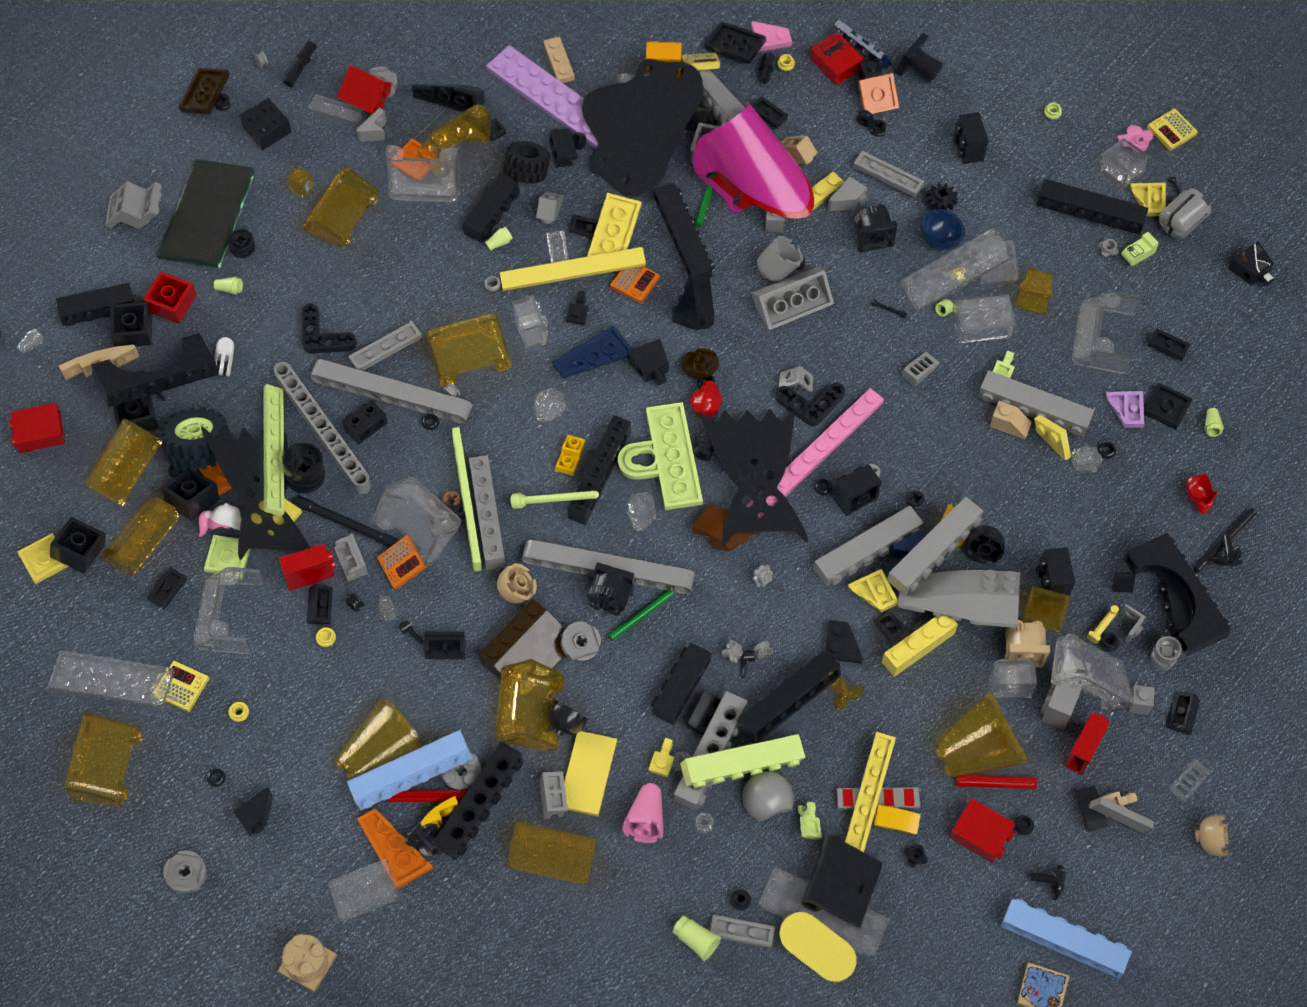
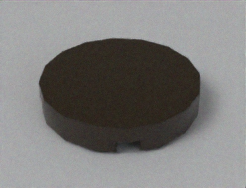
[682,348,719,378]

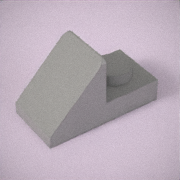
[356,108,387,142]

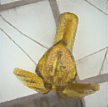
[832,677,864,709]

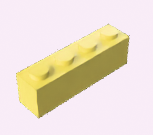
[882,614,958,677]

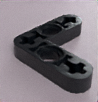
[302,304,357,354]
[775,382,845,426]

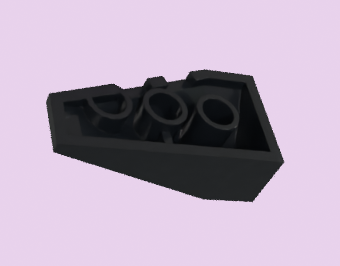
[411,84,485,116]
[672,268,715,331]

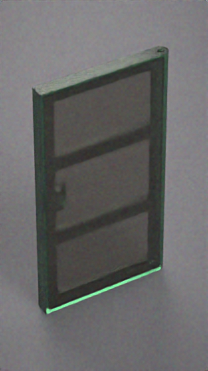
[157,159,255,268]

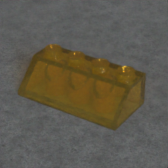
[84,419,162,506]
[101,498,179,577]
[507,821,598,885]

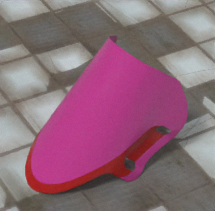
[693,102,815,219]

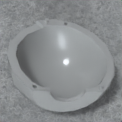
[742,771,794,822]

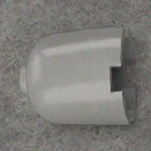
[757,236,803,282]

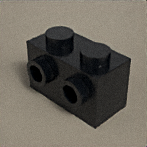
[342,400,388,445]

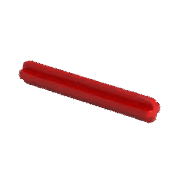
[956,774,1038,789]
[387,790,467,802]

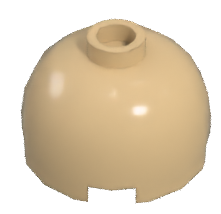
[497,563,537,604]
[1196,814,1228,856]

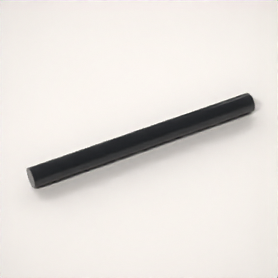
[1193,508,1257,573]

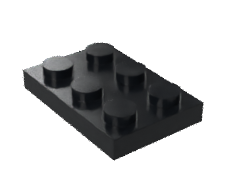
[704,21,766,65]

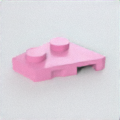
[751,21,792,52]

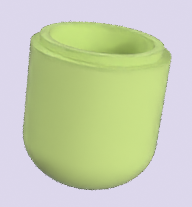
[935,299,954,317]

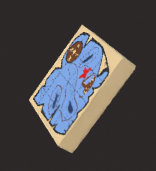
[1017,963,1069,1007]

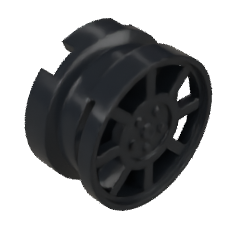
[228,229,255,258]

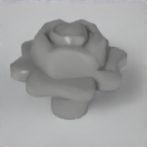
[753,565,773,587]
[722,639,743,664]

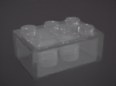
[952,294,1016,343]

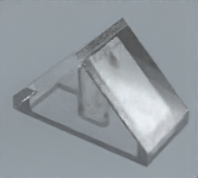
[546,230,569,263]

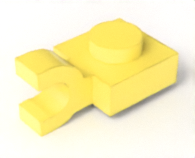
[649,738,674,778]

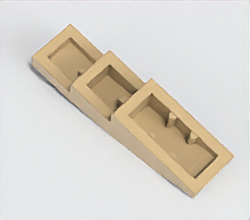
[59,345,139,380]

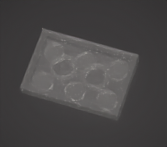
[328,859,400,922]

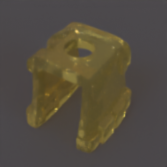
[1015,267,1053,314]

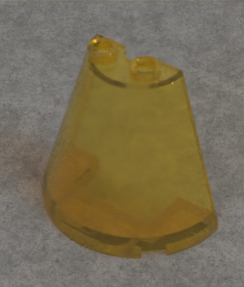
[935,691,1029,777]
[334,697,424,780]

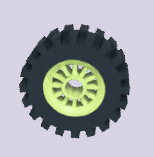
[160,407,229,471]

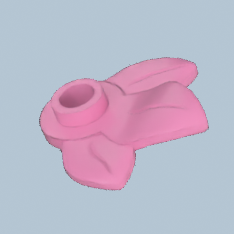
[1117,125,1153,152]

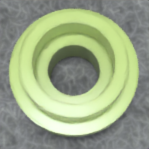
[1044,102,1062,119]

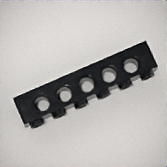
[568,415,631,525]
[434,741,523,860]

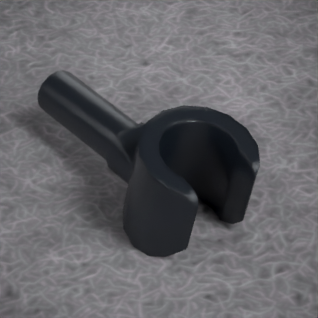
[399,621,423,643]
[740,650,755,678]

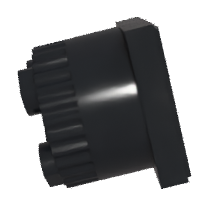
[854,204,897,252]
[587,562,634,616]

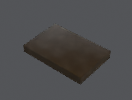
[179,68,230,114]

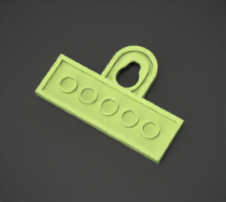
[618,402,703,510]

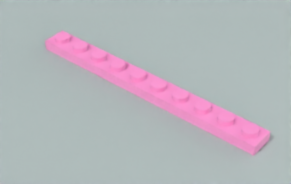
[746,388,884,519]

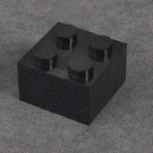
[240,98,292,150]
[953,112,988,165]
[110,302,152,347]
[834,464,882,516]
[161,468,220,521]
[50,517,106,574]
[1036,547,1075,601]

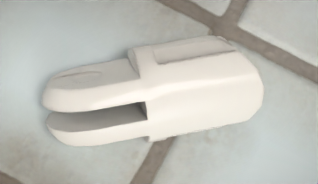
[214,337,234,377]

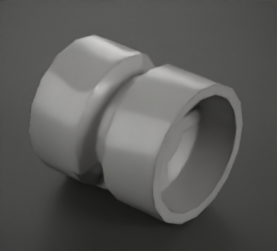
[1150,636,1182,671]

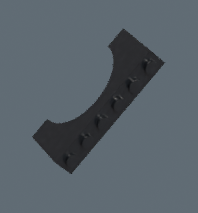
[91,333,217,408]
[1123,533,1232,657]

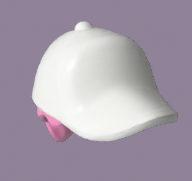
[198,503,242,537]

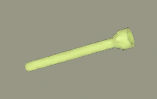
[511,491,599,509]

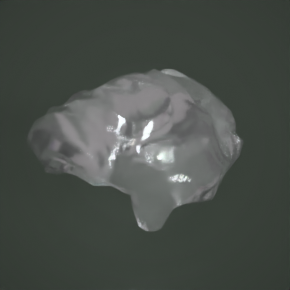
[534,387,566,422]
[626,492,657,531]

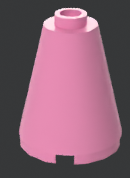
[622,783,664,843]

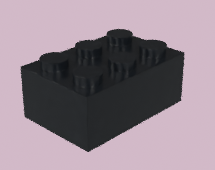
[113,370,159,437]

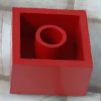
[143,271,197,324]

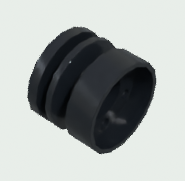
[283,442,325,493]

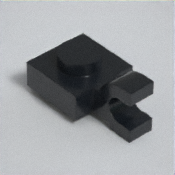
[566,290,589,326]

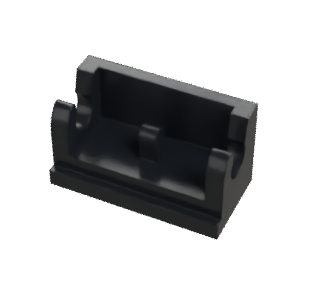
[548,128,577,168]
[424,631,466,659]

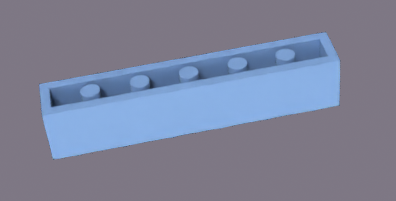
[347,730,473,811]
[1000,899,1132,979]

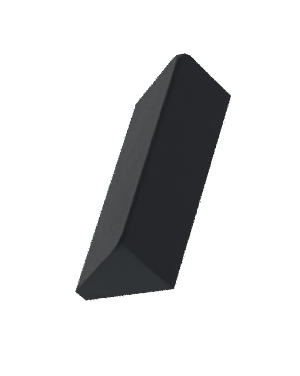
[570,215,599,237]
[307,584,333,624]
[687,690,721,735]
[1167,692,1200,735]

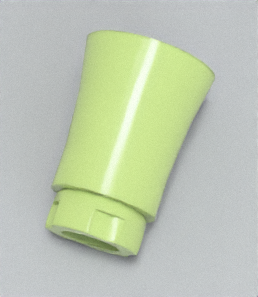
[673,916,721,961]

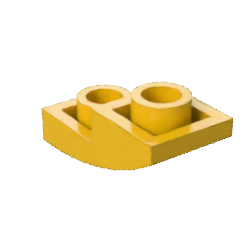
[555,435,585,476]
[421,796,458,830]
[873,805,921,835]

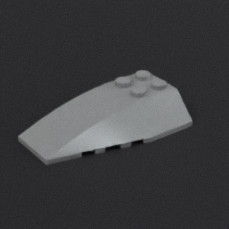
[898,570,1020,627]

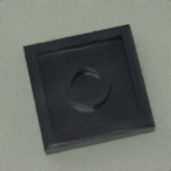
[1144,383,1193,430]

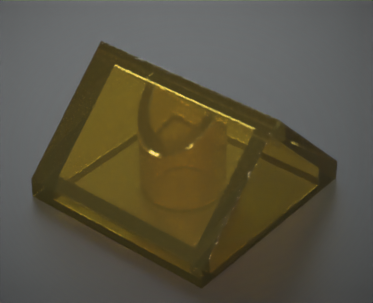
[1022,586,1071,633]

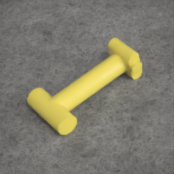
[1087,605,1119,644]

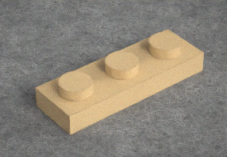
[543,37,575,83]

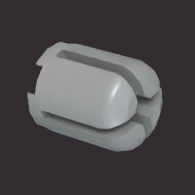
[1159,188,1212,239]

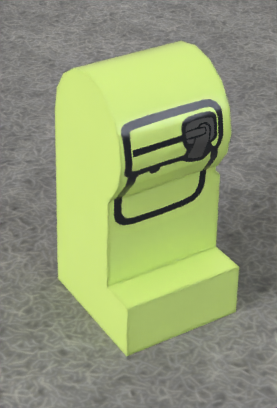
[1121,232,1159,266]

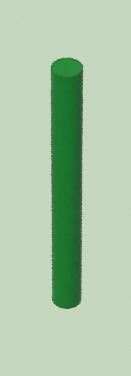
[695,172,717,228]
[608,590,674,641]

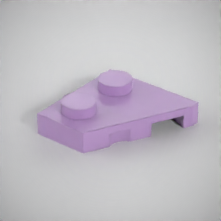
[1106,391,1144,428]

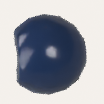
[920,209,965,250]

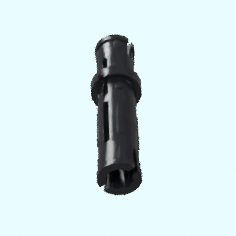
[283,41,317,88]

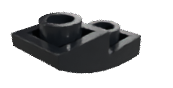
[1075,785,1108,832]

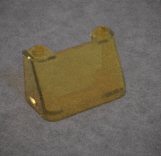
[418,105,491,176]
[301,165,380,247]
[426,314,512,387]
[495,659,564,752]
[66,713,142,807]

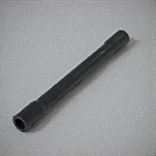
[294,495,400,548]

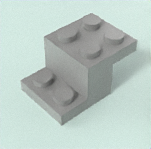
[105,181,162,229]

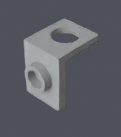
[779,366,813,392]
[1121,604,1146,643]

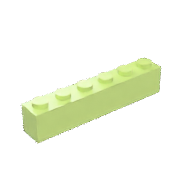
[680,734,805,789]

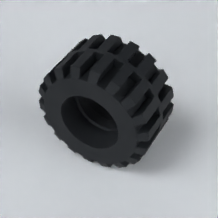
[504,141,551,183]

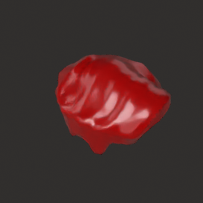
[690,381,722,418]
[1186,474,1218,514]

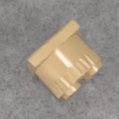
[1003,620,1050,668]
[278,934,337,993]

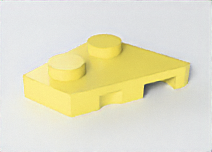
[1130,183,1166,216]
[1035,415,1071,461]
[848,569,898,612]

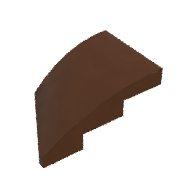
[692,505,761,552]

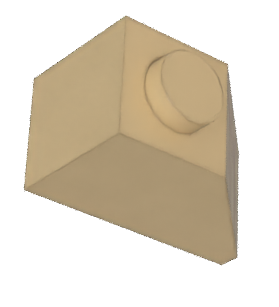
[781,136,817,164]
[990,401,1032,439]

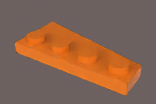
[357,809,434,889]

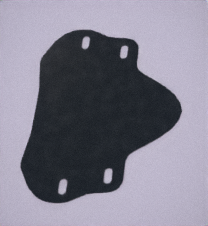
[582,59,704,195]

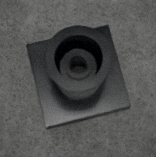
[895,33,944,83]

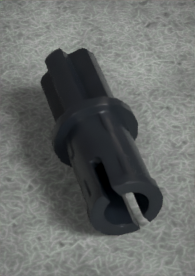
[759,53,774,84]

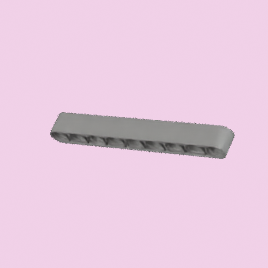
[310,359,472,424]
[274,362,371,494]
[521,540,695,594]

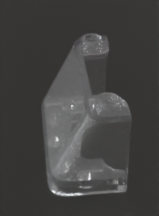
[385,145,461,202]
[372,477,461,569]
[1051,634,1134,713]

